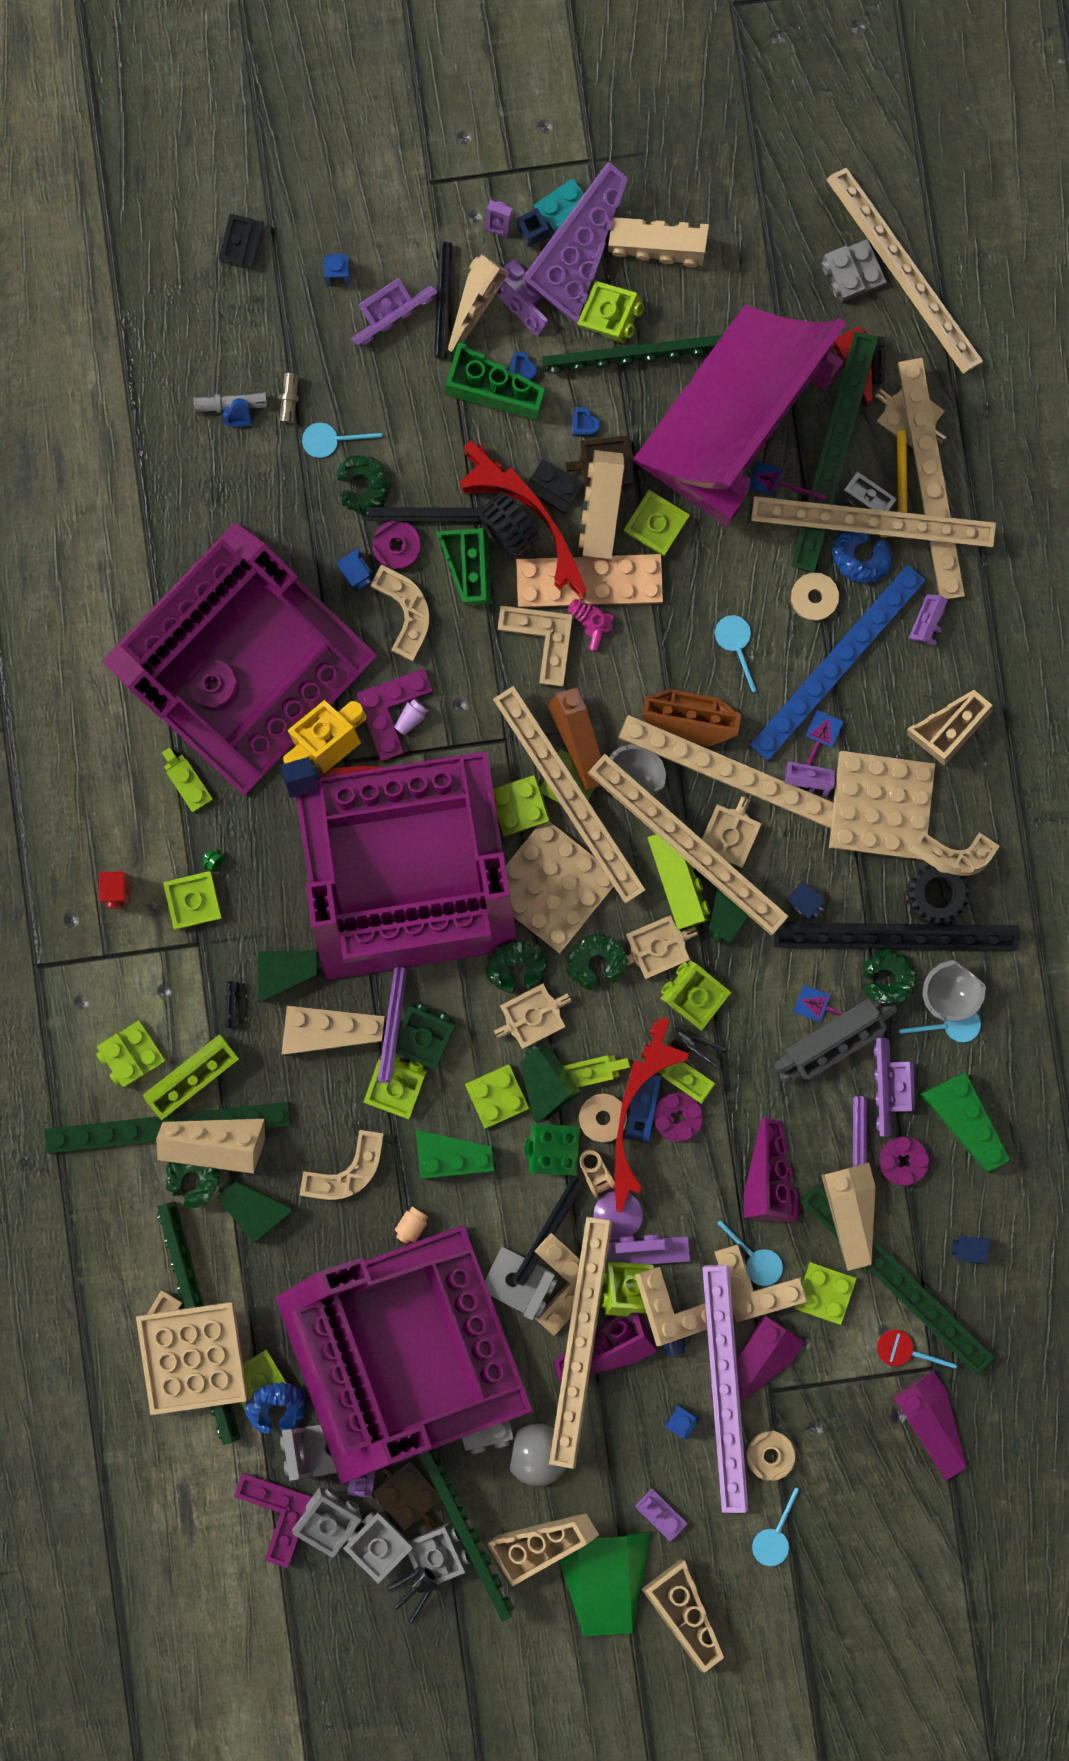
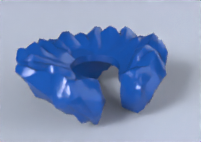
[832,531,892,584]
[245,1382,307,1434]

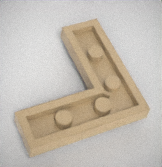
[498,606,572,687]
[535,1233,580,1336]
[715,1244,808,1322]
[635,1267,707,1346]

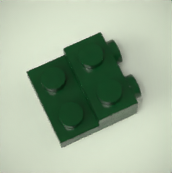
[395,1002,456,1070]

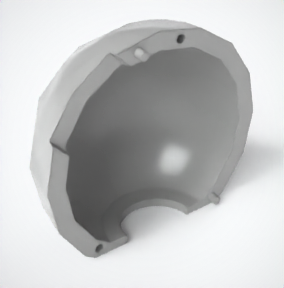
[609,744,666,800]
[922,960,986,1021]
[510,1423,566,1486]

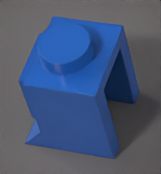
[324,254,350,285]
[337,548,372,590]
[664,1404,700,1439]

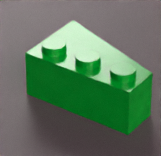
[436,528,492,606]
[416,1130,495,1179]

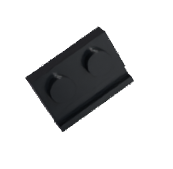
[219,214,264,269]
[527,459,584,515]

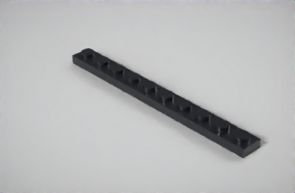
[773,922,1020,950]

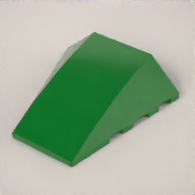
[559,1531,651,1637]

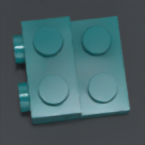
[534,178,584,235]

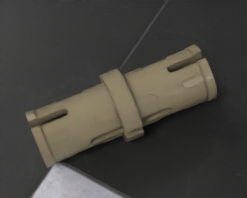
[279,373,299,424]

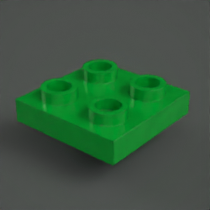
[524,1124,580,1176]

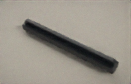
[434,241,452,359]
[366,507,481,522]
[513,1176,584,1286]

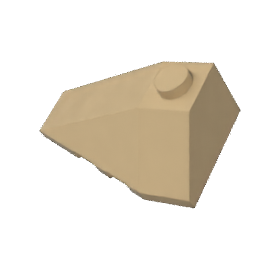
[448,254,510,353]
[821,1163,876,1271]

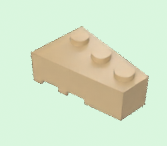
[907,690,993,766]

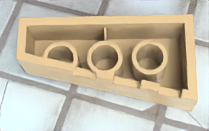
[608,217,709,268]
[578,450,624,559]
[281,1006,386,1055]
[156,1119,265,1173]
[486,1513,599,1587]
[642,1559,724,1673]

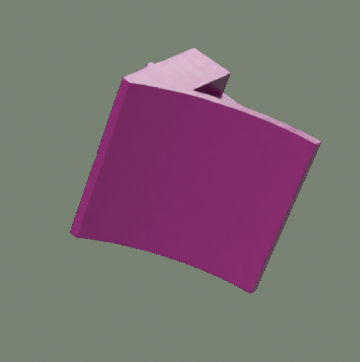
[633,304,847,528]
[102,522,377,796]
[296,751,517,981]
[275,1225,532,1484]

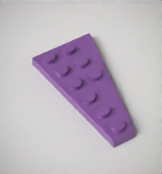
[522,163,628,324]

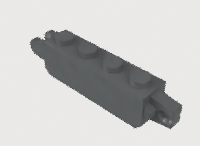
[774,999,898,1083]

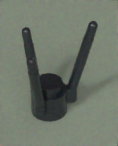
[670,1029,727,1073]
[386,1566,437,1623]

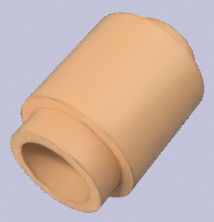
[395,1206,428,1245]

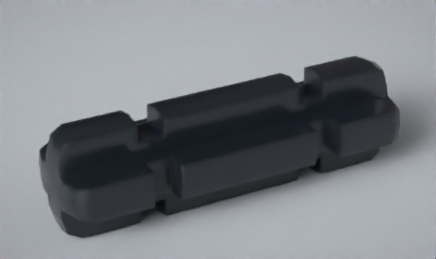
[871,336,885,384]
[225,981,239,1029]

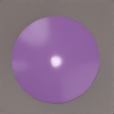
[594,1191,643,1240]

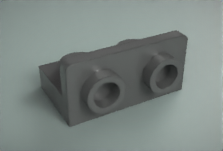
[836,472,897,511]

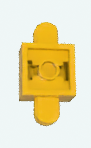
[283,700,366,773]

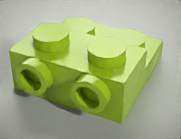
[577,281,644,344]
[660,961,731,1031]
[96,1020,166,1088]
[364,1053,428,1119]
[600,1261,654,1316]

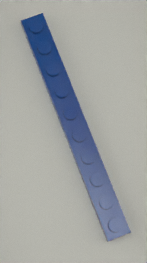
[749,564,926,762]

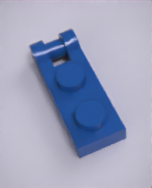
[624,1075,661,1143]

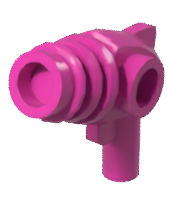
[567,598,614,651]

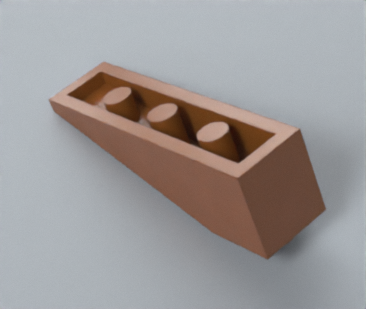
[547,687,601,791]

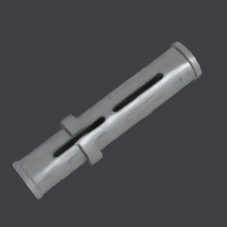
[193,392,267,413]

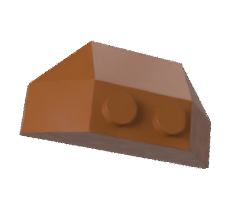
[642,689,741,746]

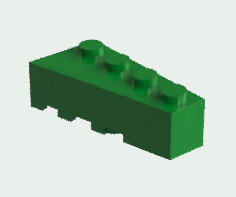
[445,341,545,421]
[918,1072,1010,1172]

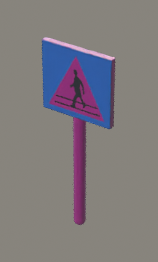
[749,461,826,500]
[798,710,844,789]
[793,985,844,1022]

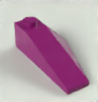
[744,1117,799,1222]
[554,1312,658,1382]
[710,1315,805,1404]
[892,1370,967,1481]

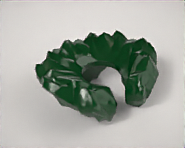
[337,455,391,515]
[566,933,628,990]
[485,941,547,994]
[863,949,917,1004]
[165,1162,220,1208]

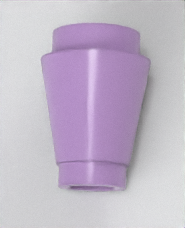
[394,699,428,735]

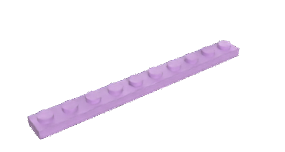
[702,1265,748,1513]

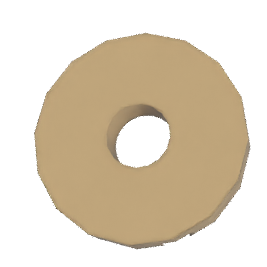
[791,573,839,621]
[579,1094,627,1142]
[746,1431,795,1481]

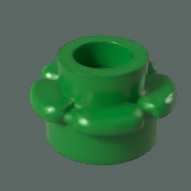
[202,849,225,872]

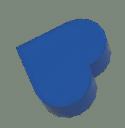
[509,351,537,381]
[223,398,251,427]
[572,407,600,436]

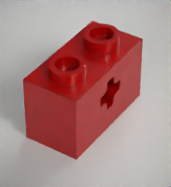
[99,871,130,909]

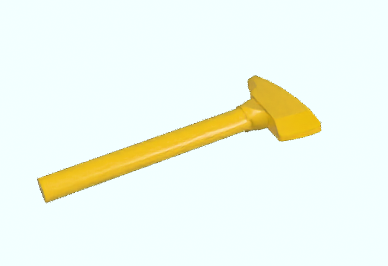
[880,430,907,538]

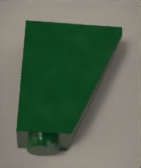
[708,888,748,944]
[258,950,323,1001]
[520,1045,581,1124]
[216,1181,293,1243]

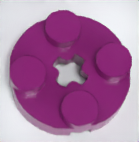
[373,521,421,571]
[188,660,239,710]
[653,1093,703,1142]
[879,1137,929,1186]

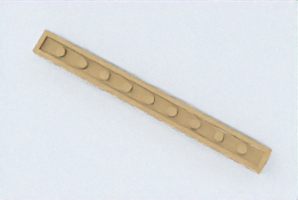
[827,168,983,374]
[898,358,965,599]
[751,496,996,547]
[493,686,645,903]
[618,715,834,829]
[588,754,788,935]
[549,1217,612,1469]

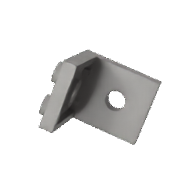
[485,1247,557,1320]
[280,1425,337,1481]

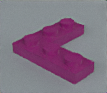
[356,669,433,762]
[234,1472,312,1568]

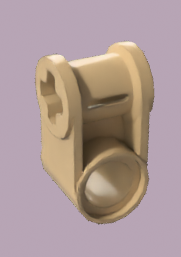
[579,1149,615,1198]

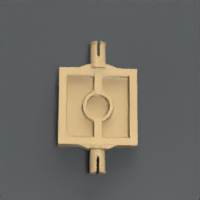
[875,388,946,449]
[702,797,762,869]
[626,915,698,979]
[494,984,572,1049]

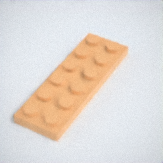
[516,554,663,608]

